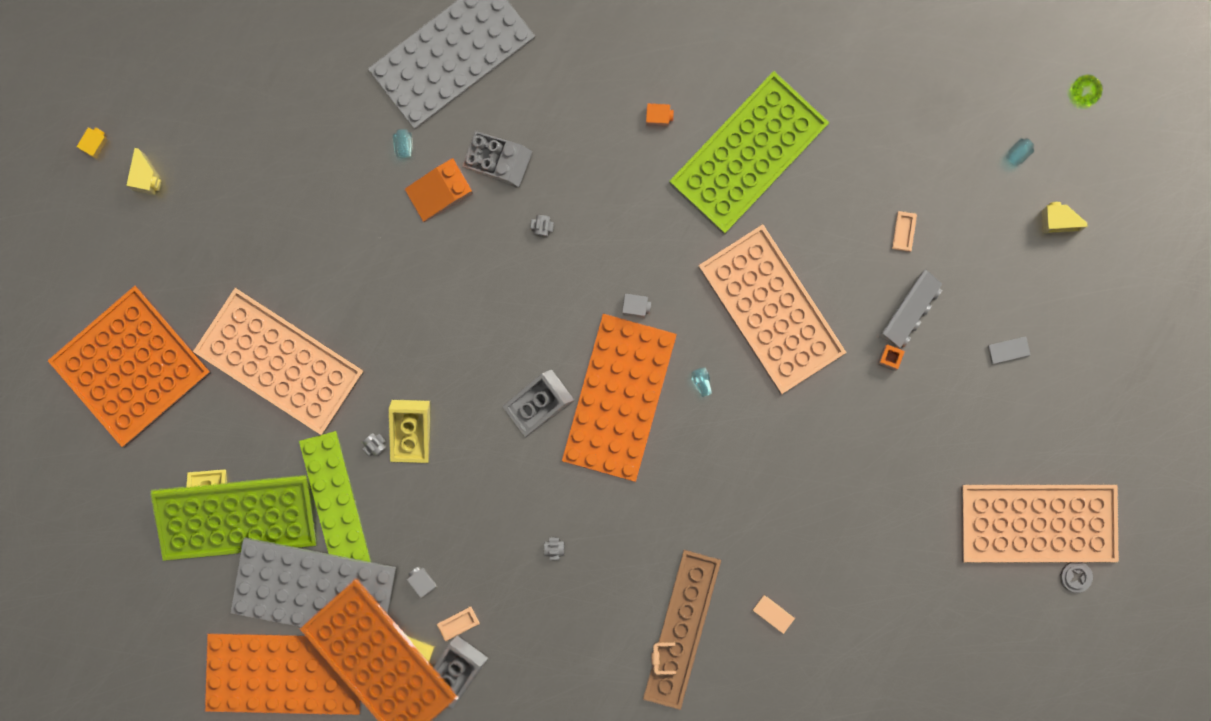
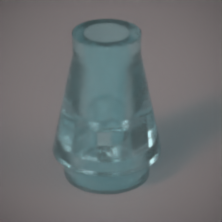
[691,367,713,397]

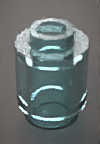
[393,129,413,158]
[1006,138,1035,166]

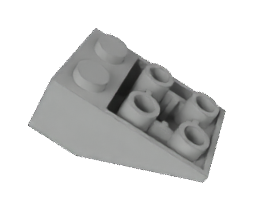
[462,131,533,187]

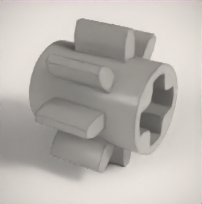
[530,215,554,236]
[362,433,386,457]
[544,537,564,560]

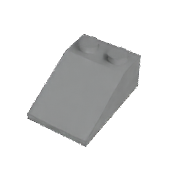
[502,369,574,437]
[434,636,488,709]

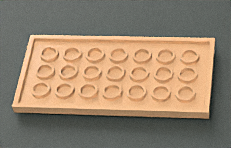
[699,224,847,394]
[193,288,364,435]
[962,485,1119,562]

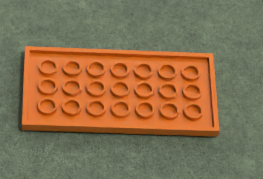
[562,314,677,482]
[300,579,458,721]
[205,634,361,715]

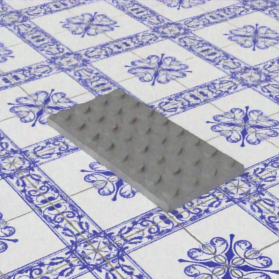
[368,0,535,129]
[231,538,396,627]

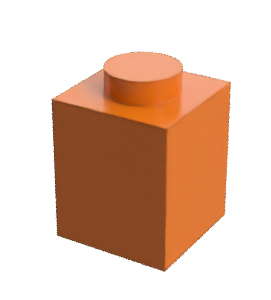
[646,103,674,126]
[878,345,905,371]

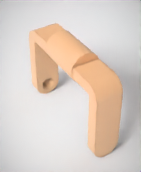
[651,643,676,674]

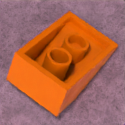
[405,158,473,222]

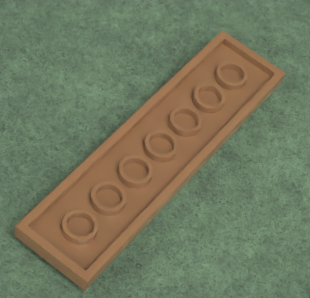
[643,550,721,710]

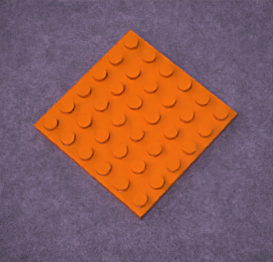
[48,286,210,448]

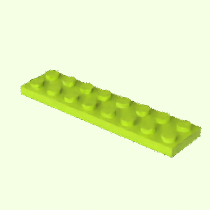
[299,431,371,562]

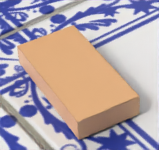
[892,211,917,252]
[753,595,795,634]
[437,607,480,641]

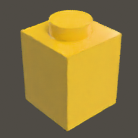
[77,127,108,159]

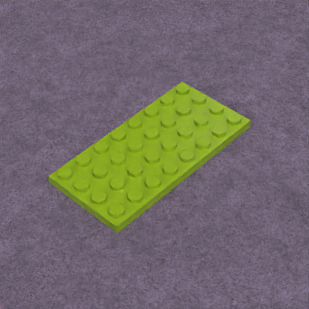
[669,71,830,234]
[151,475,316,561]

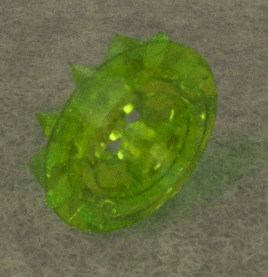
[1072,75,1103,105]

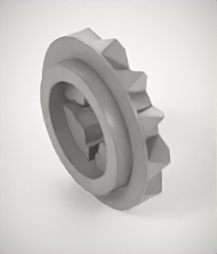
[1061,562,1093,593]

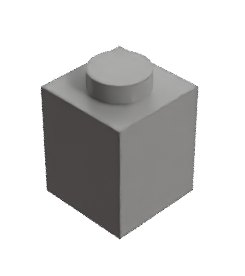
[622,294,651,317]
[407,567,437,598]

